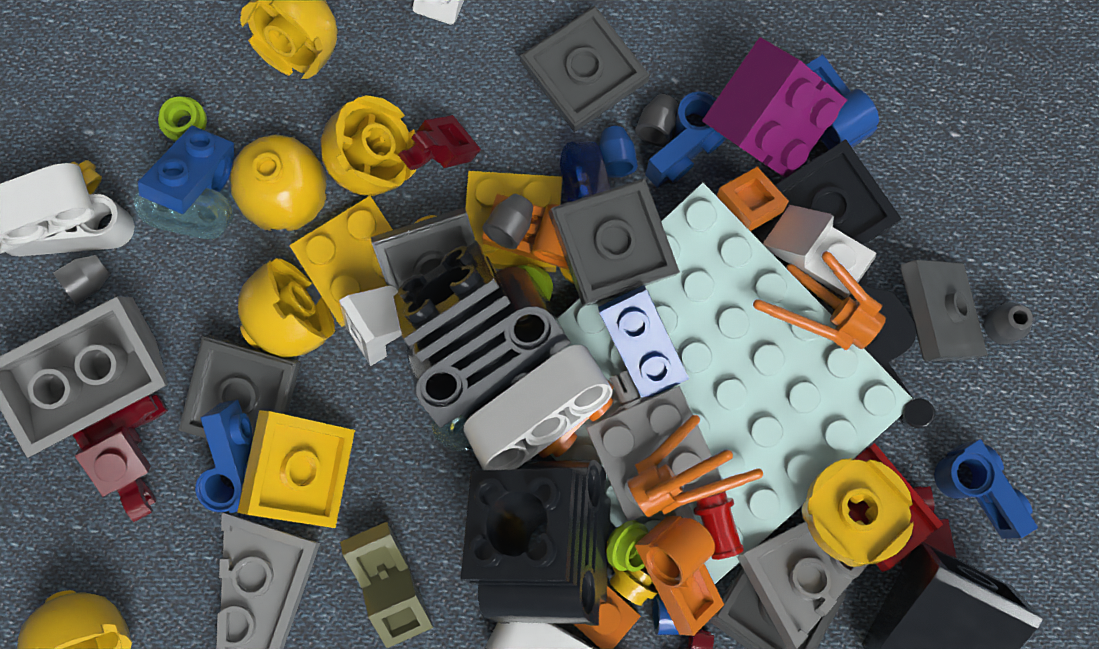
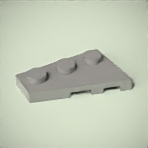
[216,512,320,649]
[737,522,868,649]

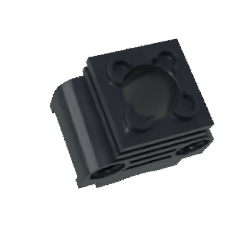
[393,241,571,428]
[461,460,611,626]

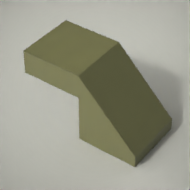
[340,522,433,648]

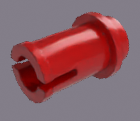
[693,491,744,560]

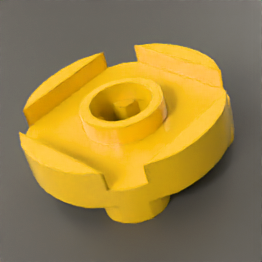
[802,458,913,567]

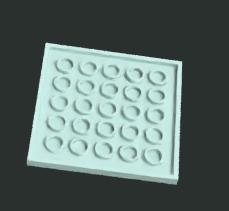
[550,183,913,584]

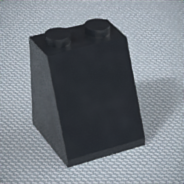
[862,542,1043,649]

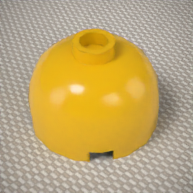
[240,0,338,79]
[321,95,416,196]
[229,134,327,231]
[238,258,335,358]
[17,590,132,649]

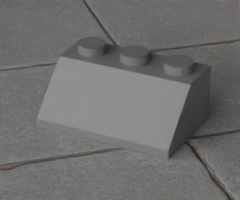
[0,296,168,458]

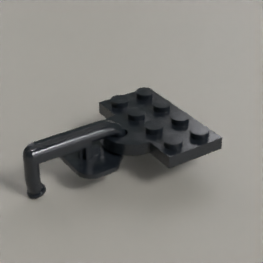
[751,139,935,429]

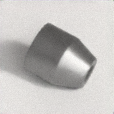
[635,94,678,146]
[483,194,533,249]
[53,255,110,305]
[984,302,1033,344]

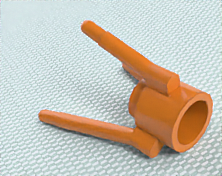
[753,251,886,350]
[627,415,763,518]

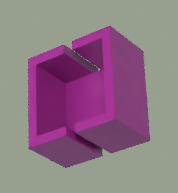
[702,37,847,178]

